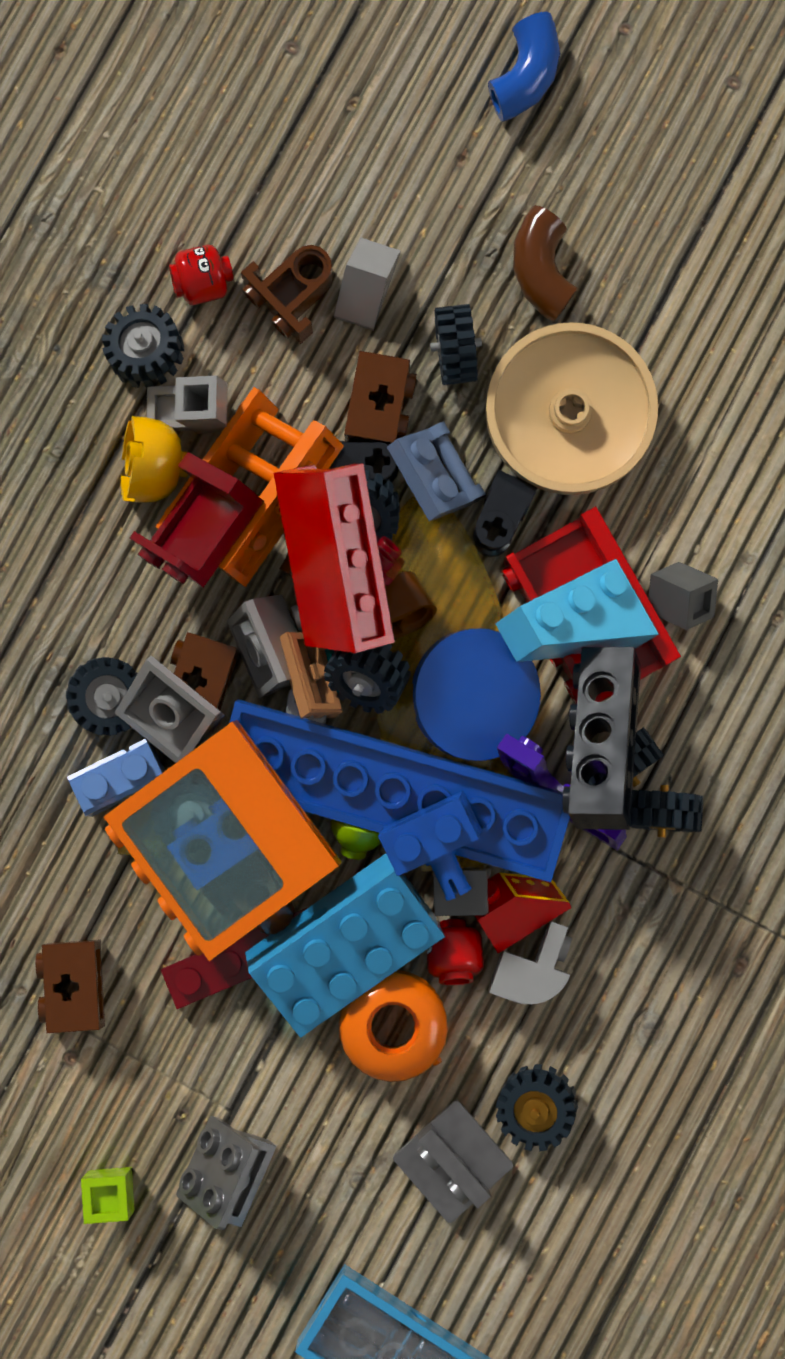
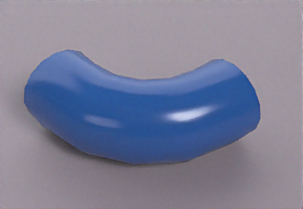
[488,11,561,122]

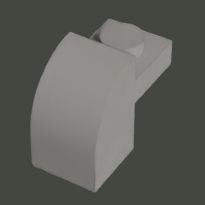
[147,376,228,434]
[488,921,572,1005]

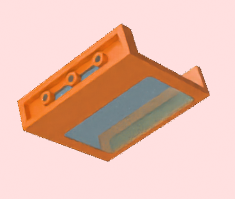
[103,720,342,961]

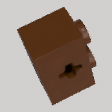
[344,351,417,445]
[170,632,240,732]
[35,939,105,1034]

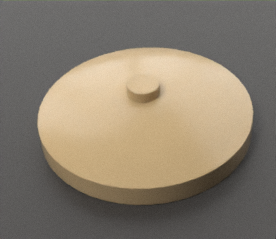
[485,322,658,495]

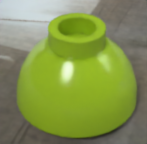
[331,819,381,860]

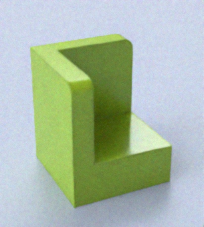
[81,1167,135,1224]

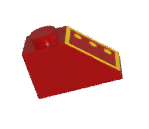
[474,872,572,954]

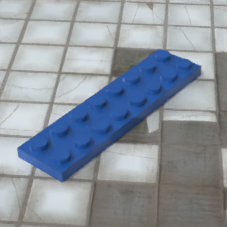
[229,699,570,882]

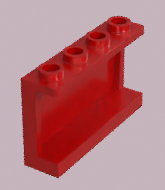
[273,463,395,653]
[501,506,681,704]

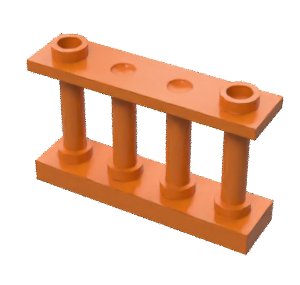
[155,387,344,587]

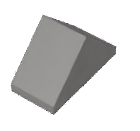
[334,238,401,331]

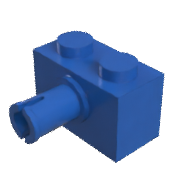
[378,791,482,901]

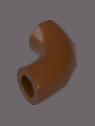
[513,205,578,323]

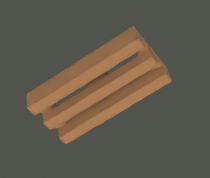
[280,632,343,719]

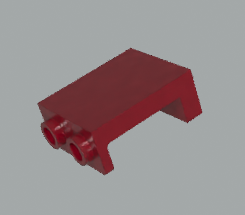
[129,452,264,588]

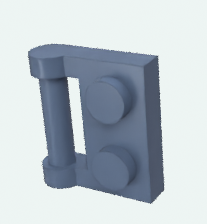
[387,421,486,521]

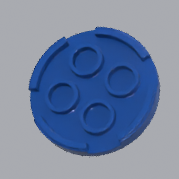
[412,628,541,761]

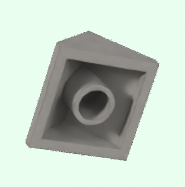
[227,594,298,699]
[114,656,225,763]

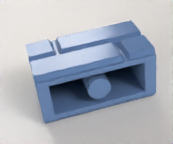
[67,739,166,817]

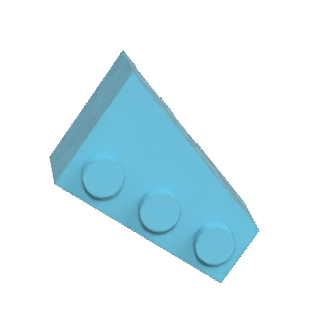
[495,559,659,662]

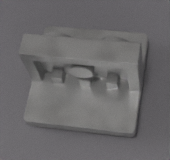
[393,1100,513,1223]
[176,1116,277,1230]

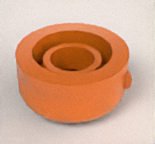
[338,970,448,1082]

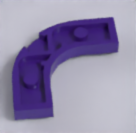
[497,733,627,851]

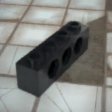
[562,647,641,830]

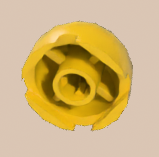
[121,416,188,503]

